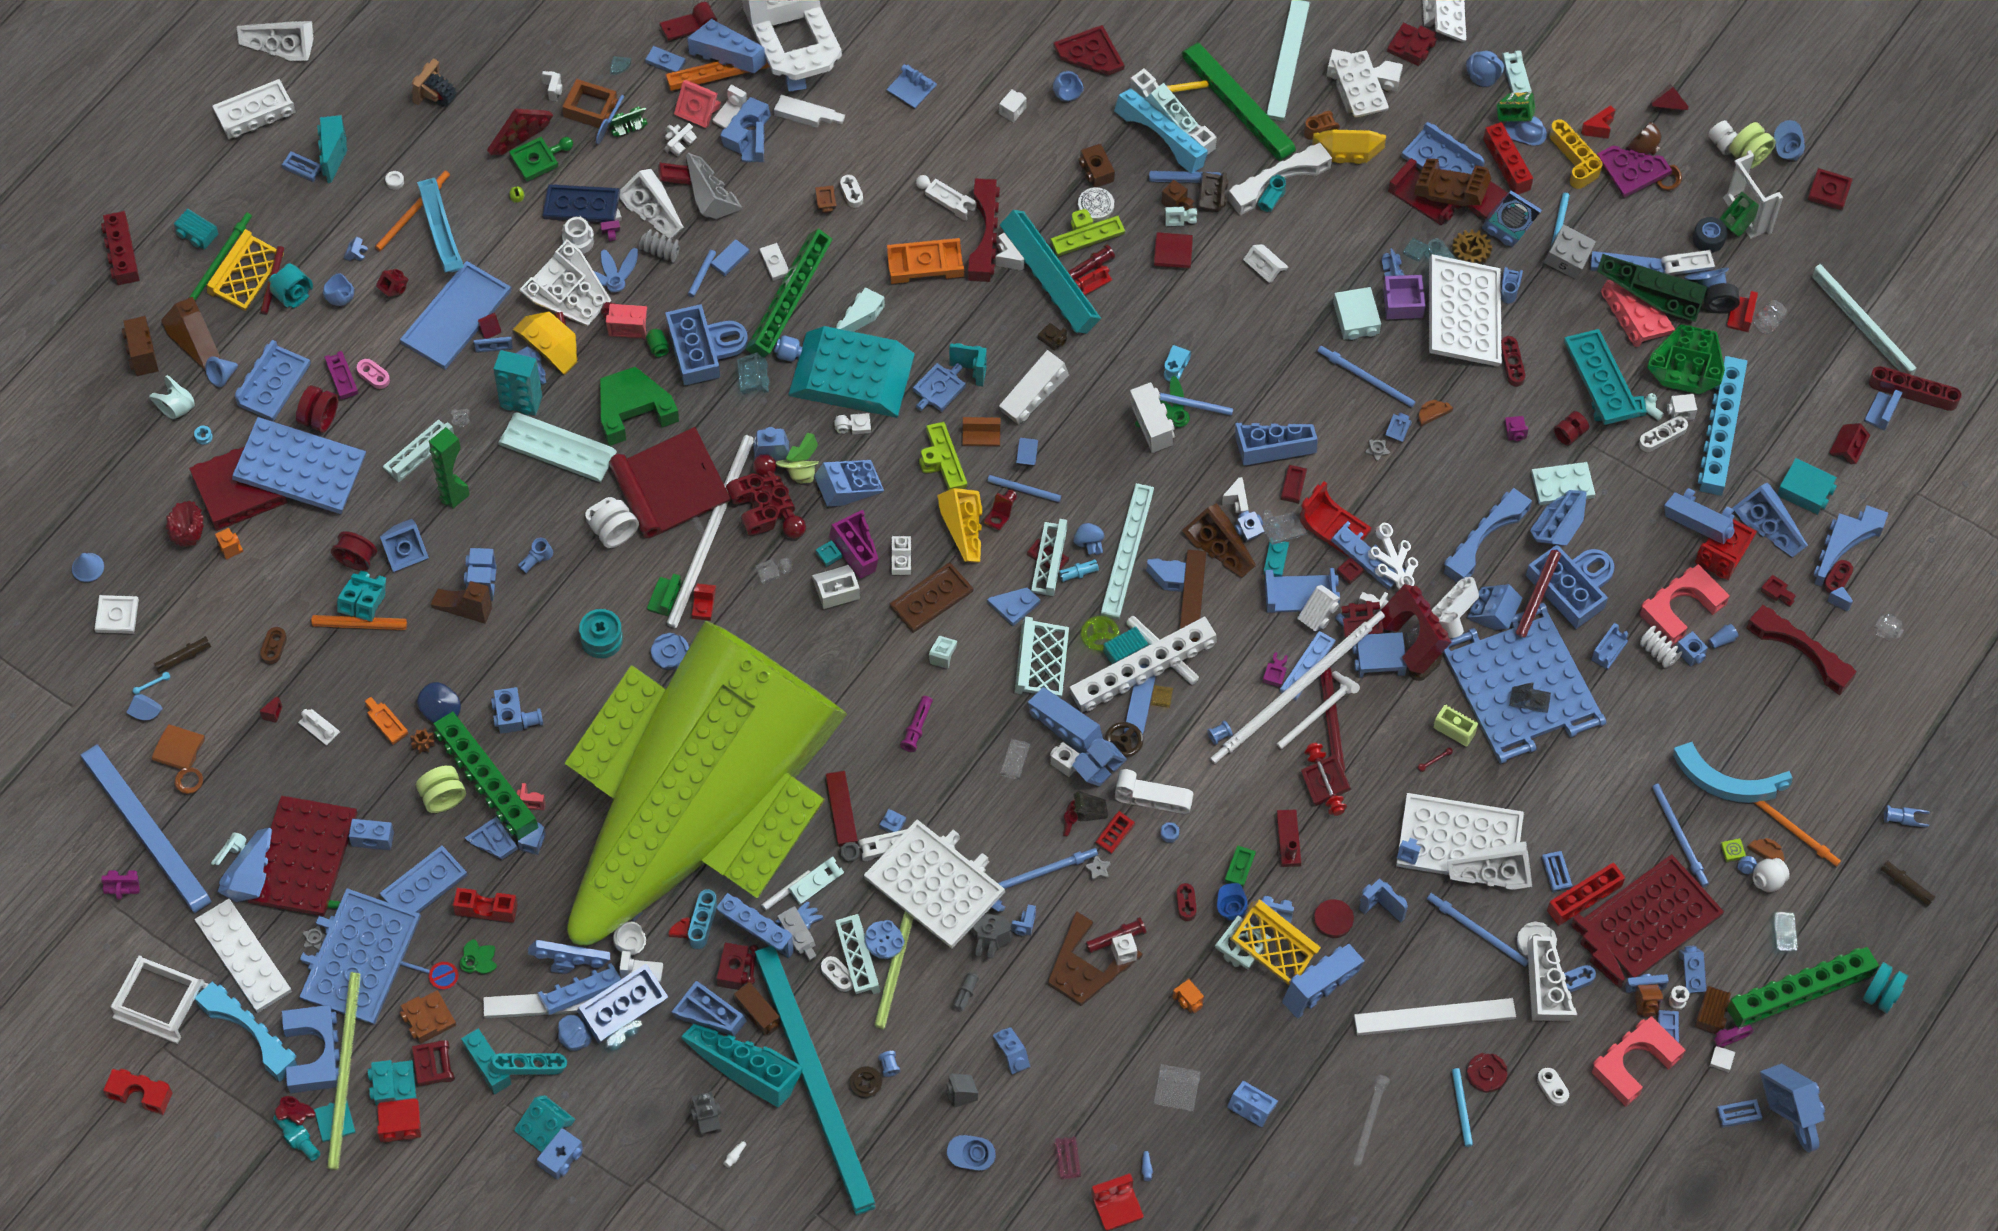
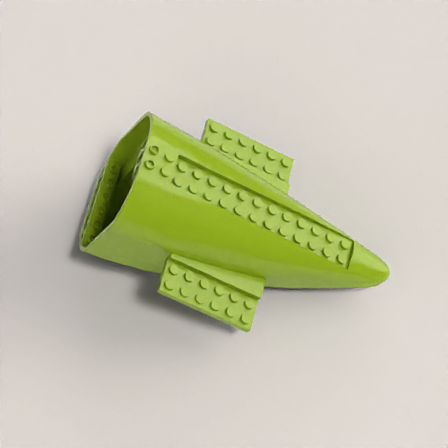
[565,621,847,946]

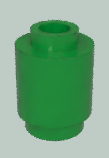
[645,329,669,357]

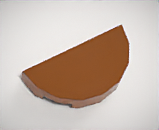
[1418,400,1453,426]
[1747,838,1785,862]

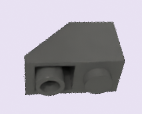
[946,1073,978,1107]

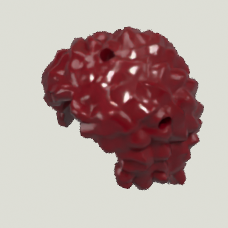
[166,501,204,547]

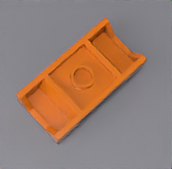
[887,238,964,284]

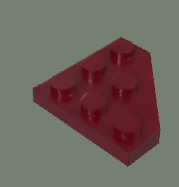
[1053,25,1125,75]
[487,109,554,155]

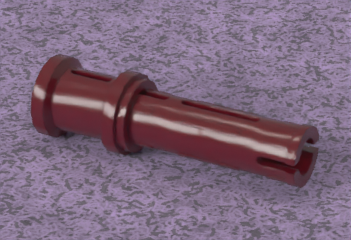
[1068,244,1115,280]
[1086,917,1146,953]

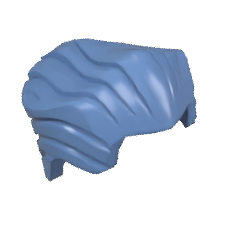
[558,1015,592,1051]

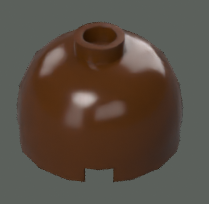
[1626,121,1662,155]

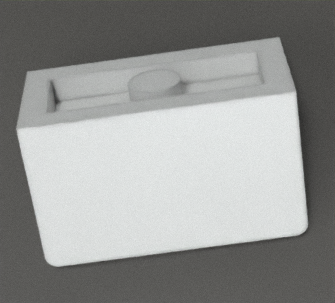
[1243,245,1288,282]

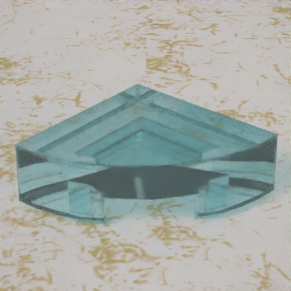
[610,56,631,75]

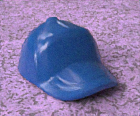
[1217,883,1247,921]

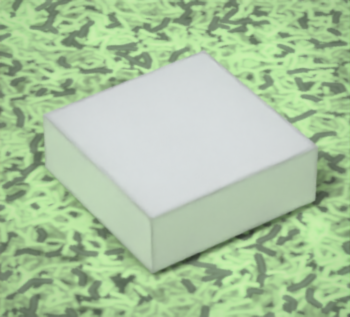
[1710,1046,1735,1072]

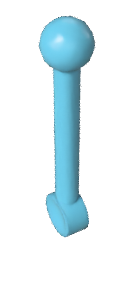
[132,672,170,695]

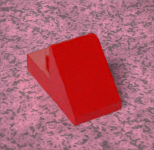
[1581,105,1615,138]
[692,584,716,621]

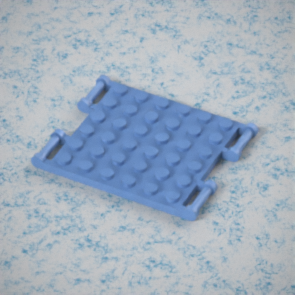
[1442,603,1606,764]

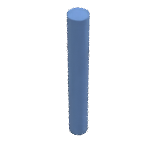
[688,250,716,298]

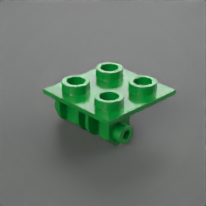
[609,107,648,137]

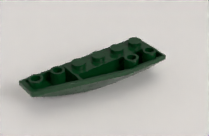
[1597,254,1707,322]

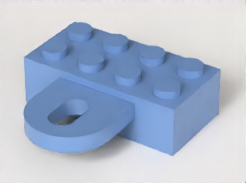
[665,304,748,386]
[1526,545,1614,629]
[1760,1063,1825,1152]

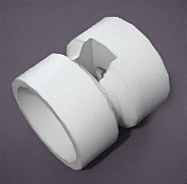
[1708,121,1738,155]

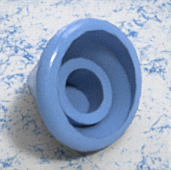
[205,357,238,387]
[72,553,104,582]

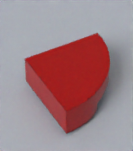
[669,917,691,938]

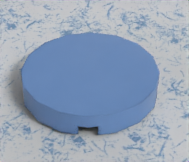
[651,633,689,670]

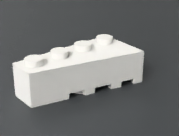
[999,350,1069,425]
[1527,937,1577,1021]

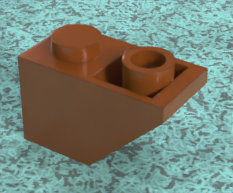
[1635,985,1663,1017]

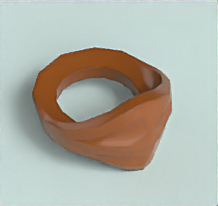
[1657,165,1682,191]
[174,767,203,794]

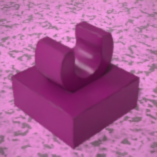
[601,220,620,241]

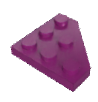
[1597,145,1672,198]

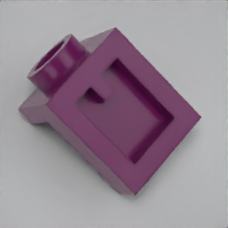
[1504,416,1528,441]

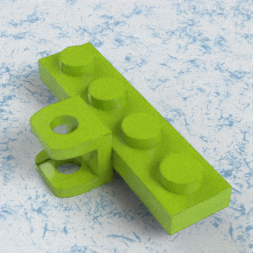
[1050,209,1125,257]
[919,422,967,490]

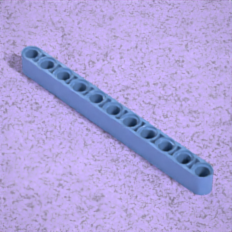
[80,744,212,913]

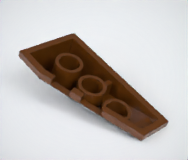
[1182,503,1257,578]

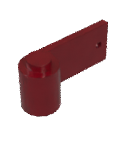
[659,2,718,41]

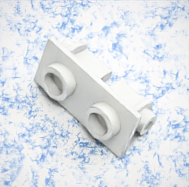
[298,709,340,746]

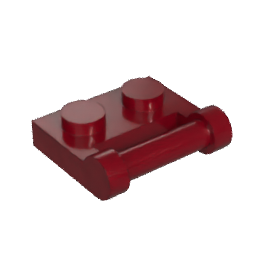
[412,1040,455,1086]

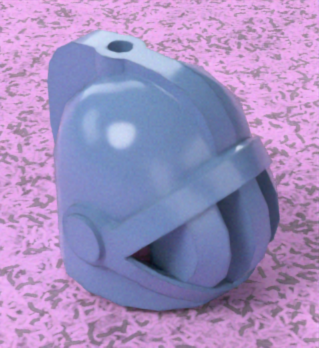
[1466,50,1504,87]

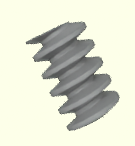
[639,229,680,262]

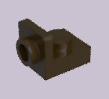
[1038,323,1067,351]

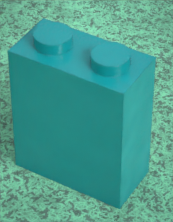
[1777,458,1837,515]

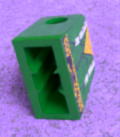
[1496,92,1536,121]

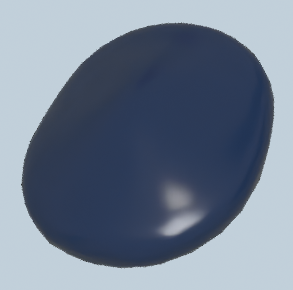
[417,682,461,723]

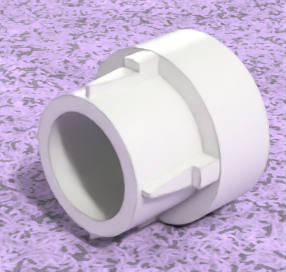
[562,216,594,254]

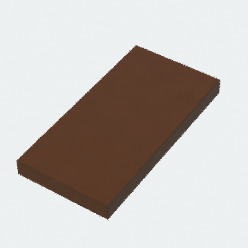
[890,562,974,633]

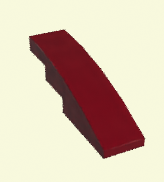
[1571,913,1625,989]

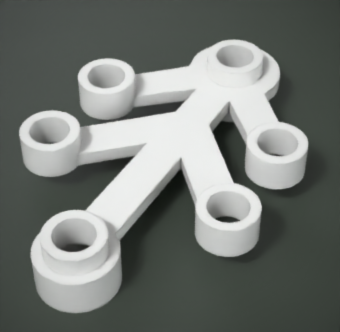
[1368,523,1418,589]

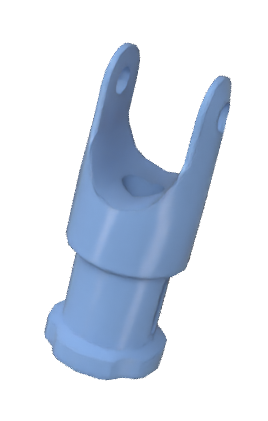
[1884,805,1930,827]

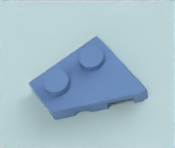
[987,588,1040,626]
[465,816,518,860]

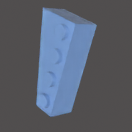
[687,19,766,73]
[1235,423,1318,466]

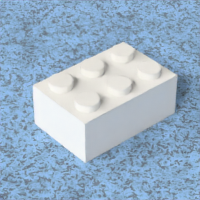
[1130,382,1175,453]

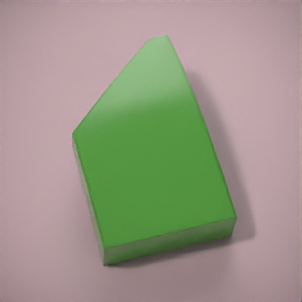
[786,433,818,461]

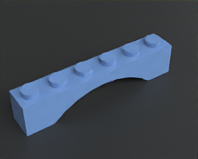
[1444,488,1532,583]

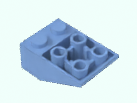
[814,460,884,506]

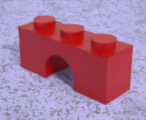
[453,888,518,923]
[103,1069,173,1115]

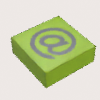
[1721,838,1746,862]

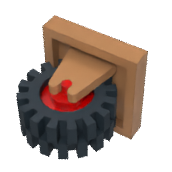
[412,58,457,107]

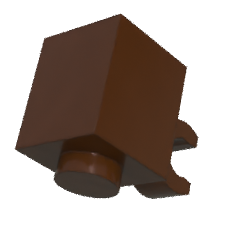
[1161,180,1194,211]

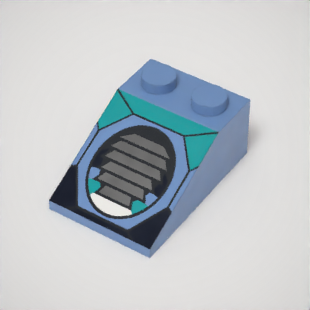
[1482,190,1541,247]

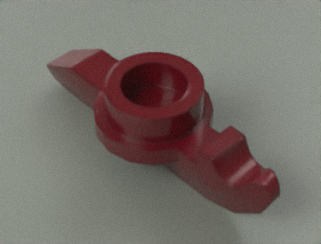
[1063,800,1078,836]

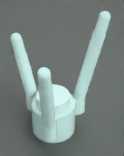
[211,833,246,865]

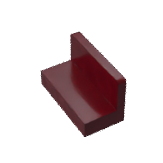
[1829,423,1870,464]

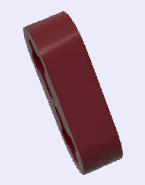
[1176,883,1197,922]

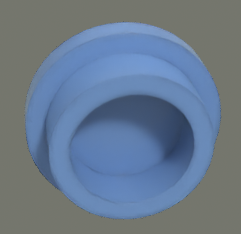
[1738,856,1757,874]

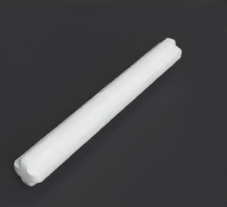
[1127,616,1199,685]

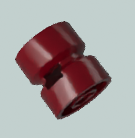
[1553,411,1589,446]

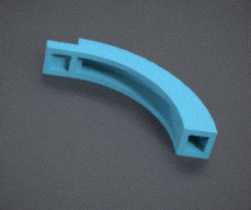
[417,178,464,272]
[1673,742,1792,803]

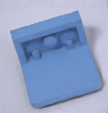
[1359,879,1408,922]

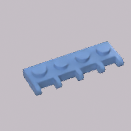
[1331,521,1406,590]
[538,963,621,1015]

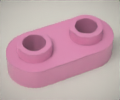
[357,359,390,389]

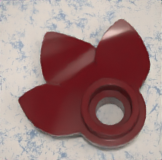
[275,1096,315,1125]

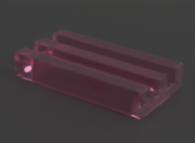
[1055,1136,1081,1179]

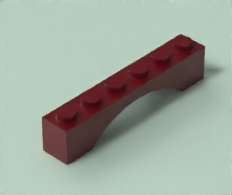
[968,178,1000,282]
[1746,605,1857,695]

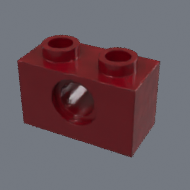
[717,942,752,990]

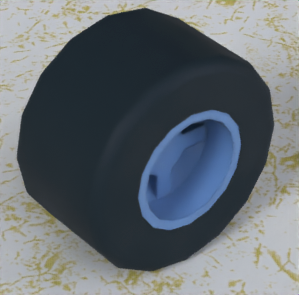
[1693,217,1728,253]

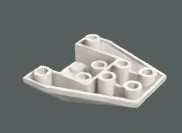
[519,240,611,326]

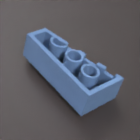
[1028,687,1103,754]
[1282,944,1365,1019]

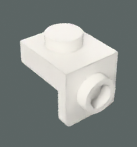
[542,71,563,102]

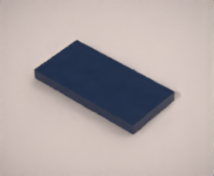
[542,184,621,222]

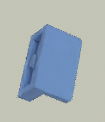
[742,122,764,162]
[1865,390,1902,430]

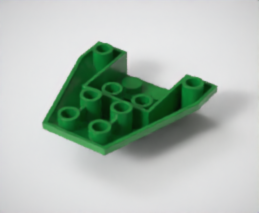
[1648,324,1725,394]

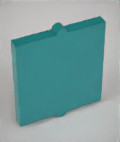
[314,1101,356,1142]

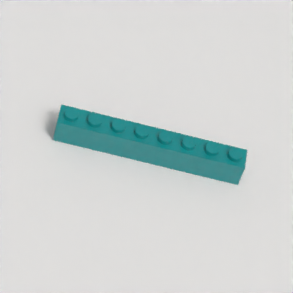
[1000,210,1101,333]

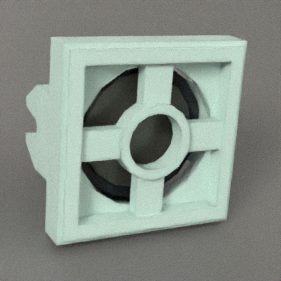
[1215,916,1271,969]

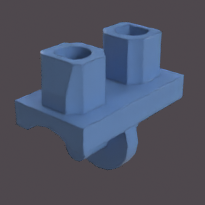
[1256,896,1294,924]

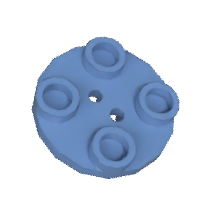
[864,920,904,959]

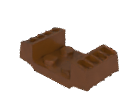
[1414,158,1492,207]

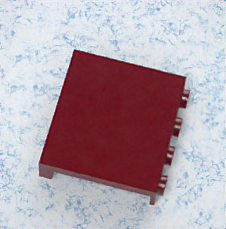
[189,446,287,531]

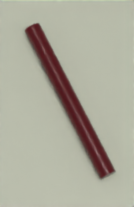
[261,246,284,315]

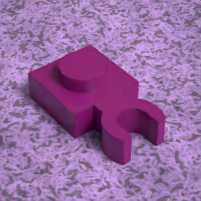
[1263,652,1288,688]

